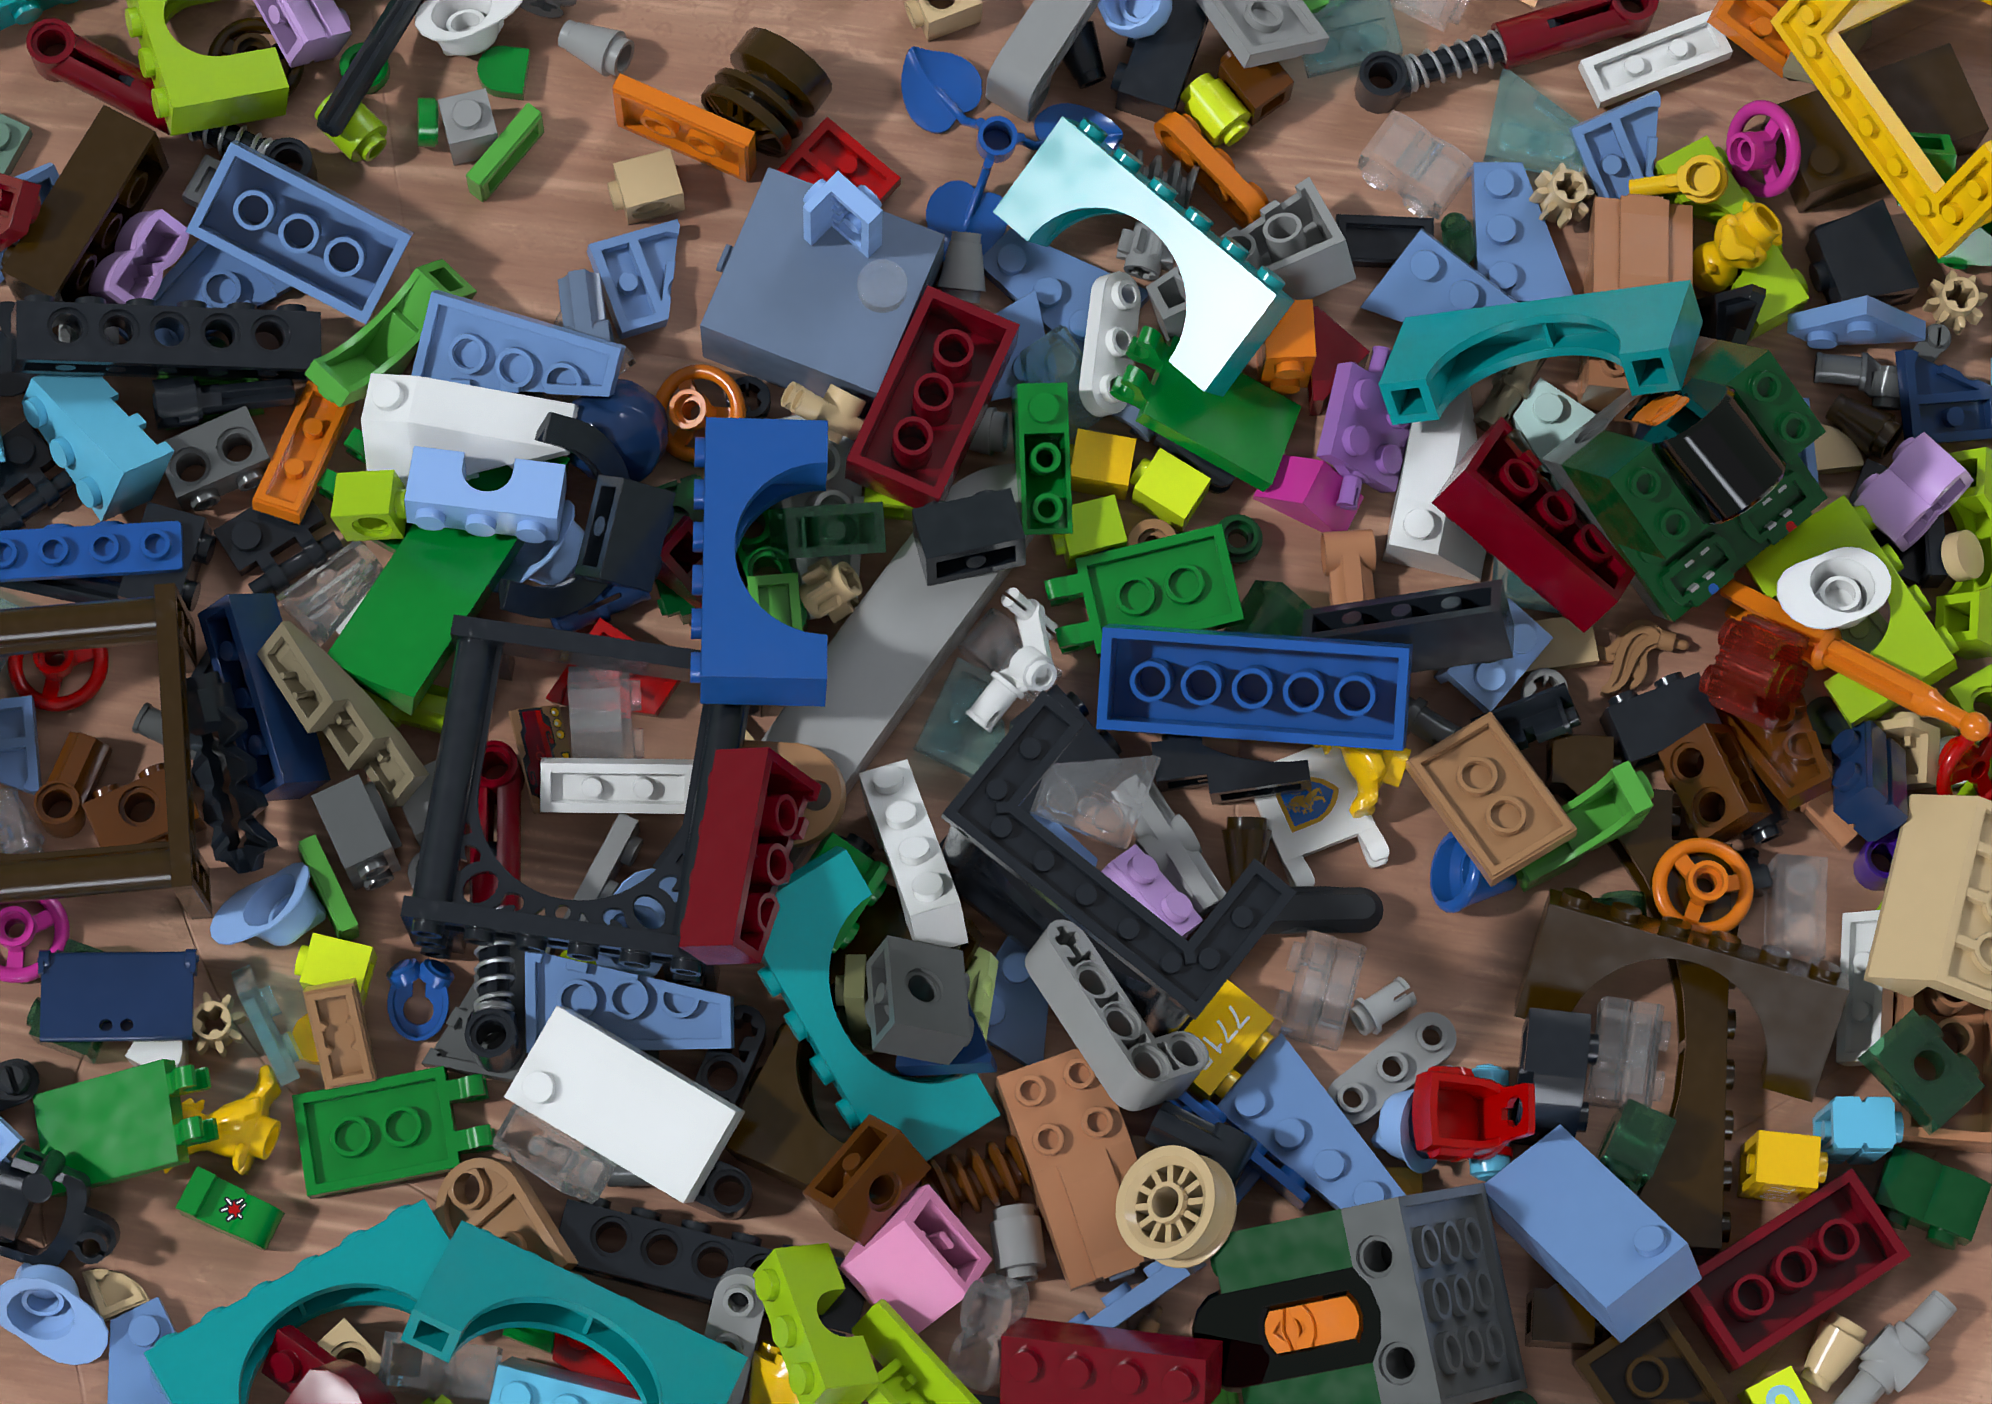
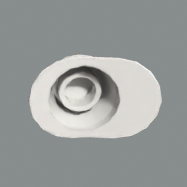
[415,0,523,57]
[1777,547,1891,630]

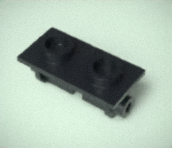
[1470,682,1582,751]

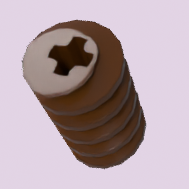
[919,1134,1031,1220]

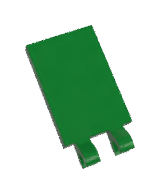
[1110,325,1302,492]
[1044,523,1245,658]
[33,1059,219,1198]
[292,1066,498,1199]

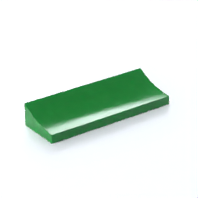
[327,456,570,716]

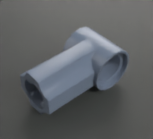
[558,269,614,342]

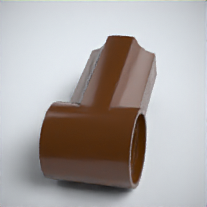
[33,731,112,839]

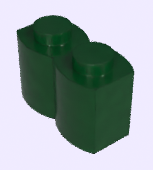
[1872,1146,1992,1250]

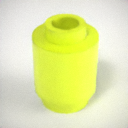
[1180,73,1251,146]

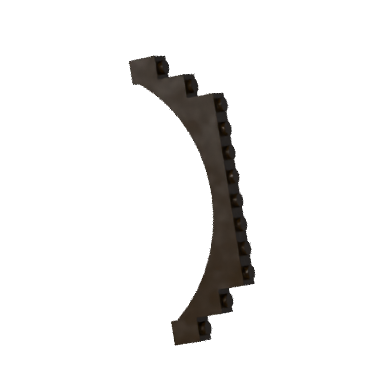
[1525,734,1739,1350]

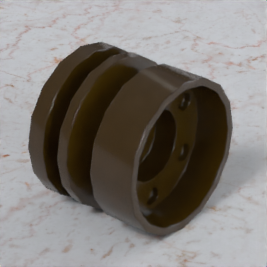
[701,27,832,158]

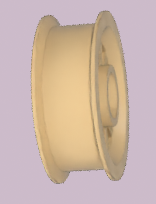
[1116,1145,1237,1268]

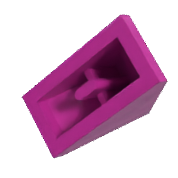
[1253,455,1364,532]

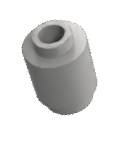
[989,1204,1047,1283]

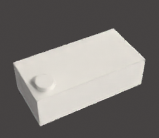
[504,1006,745,1203]

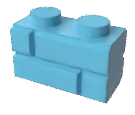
[1812,1096,1904,1165]

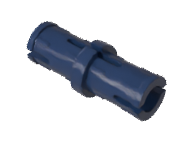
[550,585,652,632]

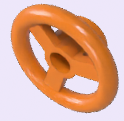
[655,364,746,463]
[1652,837,1754,935]

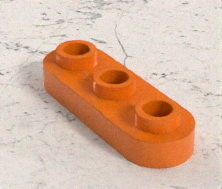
[1154,111,1269,228]

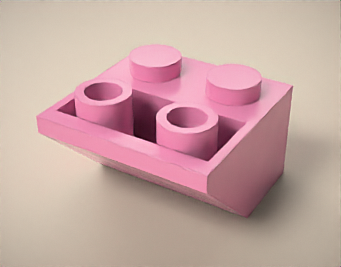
[838,1184,992,1334]

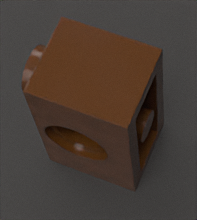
[82,763,207,847]
[802,1114,931,1246]

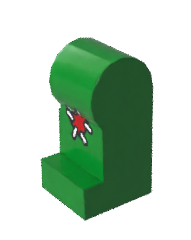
[175,1166,285,1251]

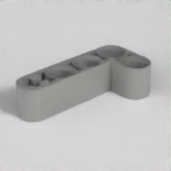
[986,0,1100,123]
[1025,919,1209,1111]

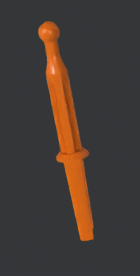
[1720,579,1990,742]

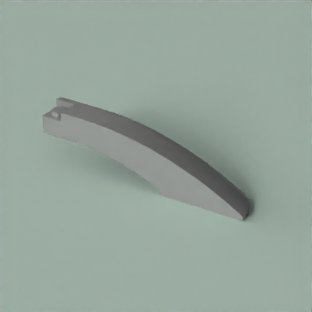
[761,464,1035,873]

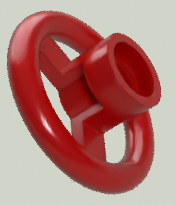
[7,647,109,712]
[1936,722,1992,801]

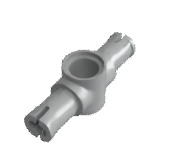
[1832,1290,1957,1404]

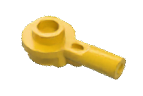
[1629,155,1729,204]

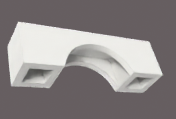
[858,759,968,948]

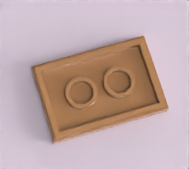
[1405,711,1577,887]

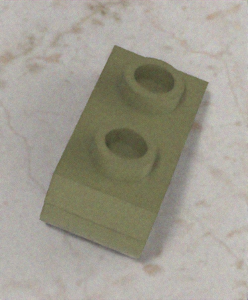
[835,954,882,1054]

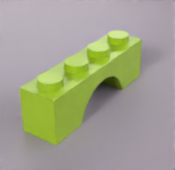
[1653,135,1809,341]
[1935,447,1992,660]

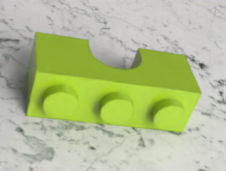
[753,1243,880,1404]

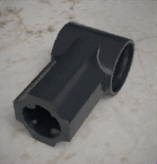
[1145,1100,1258,1188]

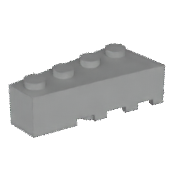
[1146,177,1356,342]

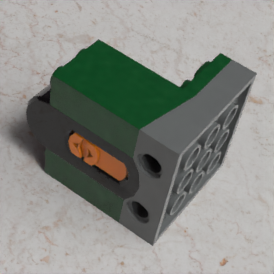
[1542,336,1828,622]
[1192,1183,1528,1404]

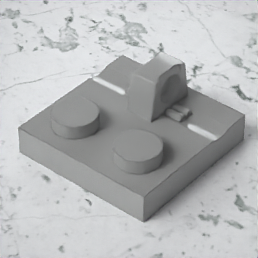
[1196,0,1330,69]

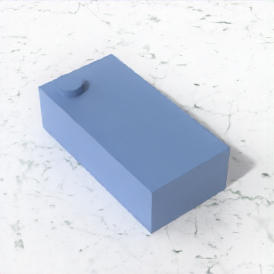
[185,140,414,325]
[1484,1125,1702,1343]

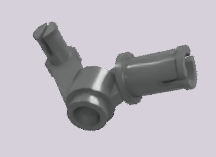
[1814,324,1951,410]

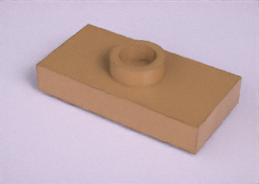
[303,978,378,1090]

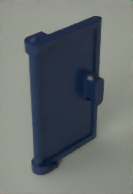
[37,949,199,1042]

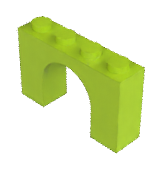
[125,0,289,136]
[1744,494,1959,729]

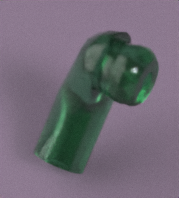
[1440,212,1476,264]

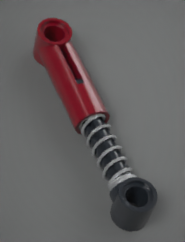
[1354,0,1659,114]
[26,18,318,182]
[464,740,525,1073]

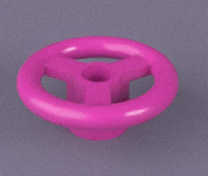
[1726,100,1801,198]
[0,899,70,983]

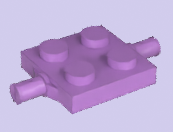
[1316,346,1411,511]

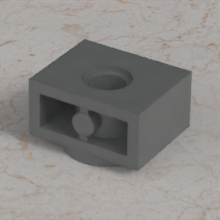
[311,774,402,891]
[865,935,974,1065]

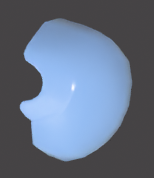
[1097,0,1173,39]

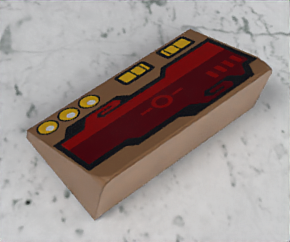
[508,705,572,814]

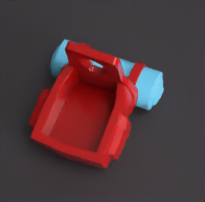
[1412,1064,1535,1182]

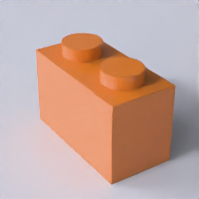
[1256,299,1316,395]

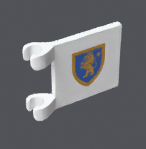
[1254,746,1389,887]

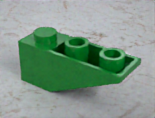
[1011,382,1073,535]

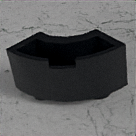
[1510,1008,1599,1146]

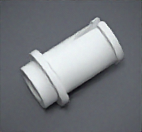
[1349,976,1417,1036]

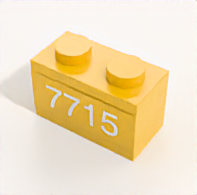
[1184,980,1275,1101]
[1737,1130,1828,1203]

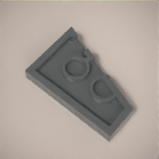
[422,942,556,1083]

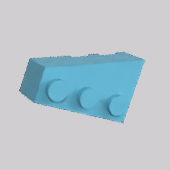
[21,374,174,522]

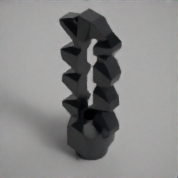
[186,671,279,874]

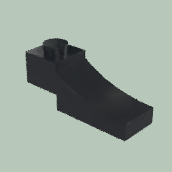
[1151,734,1312,805]

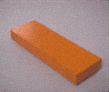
[252,380,355,525]

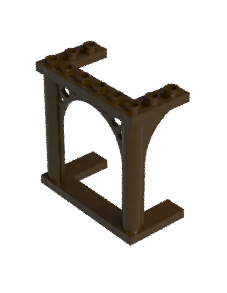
[0,583,213,920]

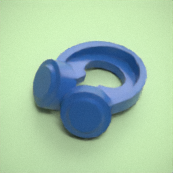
[386,958,455,1041]

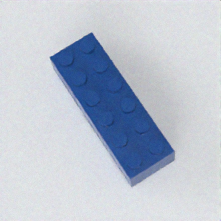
[1096,623,1413,751]

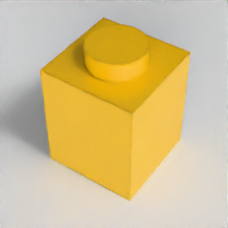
[1070,428,1137,500]

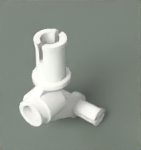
[965,587,1058,733]

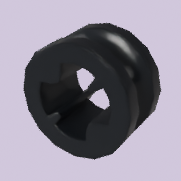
[726,376,771,419]

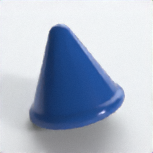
[1430,831,1517,913]

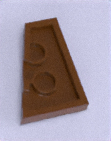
[1711,659,1832,812]

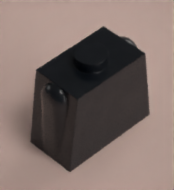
[1805,199,1920,306]

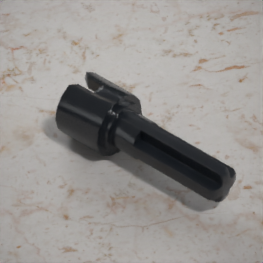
[152,376,296,430]

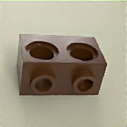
[1658,723,1773,843]

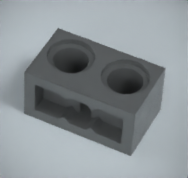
[156,406,271,512]

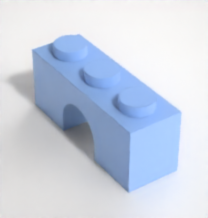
[404,446,567,543]

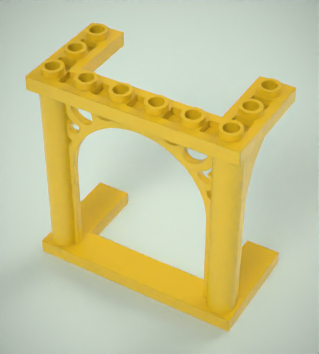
[1770,0,1992,259]

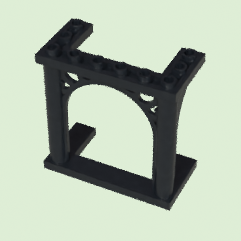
[400,614,763,991]
[939,690,1297,1038]

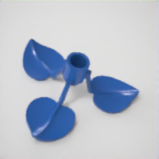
[901,46,1123,262]

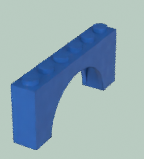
[690,417,828,707]

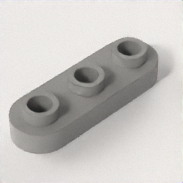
[1327,1012,1457,1128]
[704,1267,765,1404]

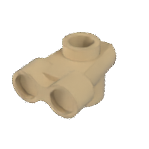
[781,381,866,444]

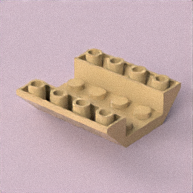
[1864,794,1992,1011]

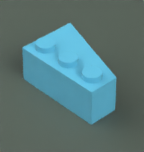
[489,1356,642,1404]

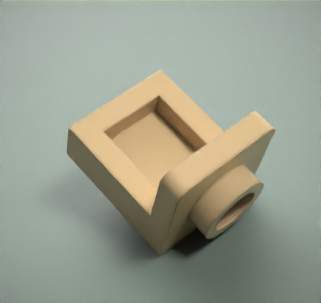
[1874,712,1941,791]

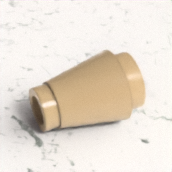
[1800,1311,1868,1392]

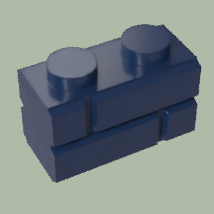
[1831,720,1908,842]

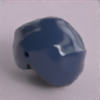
[567,379,668,482]

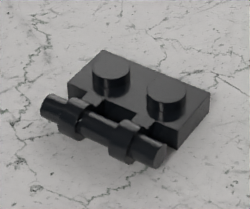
[0,419,76,531]
[213,499,344,595]

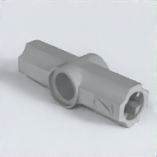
[1109,771,1226,918]

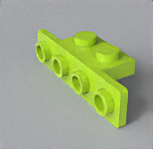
[851,1299,981,1404]

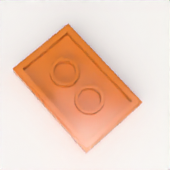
[612,73,757,182]

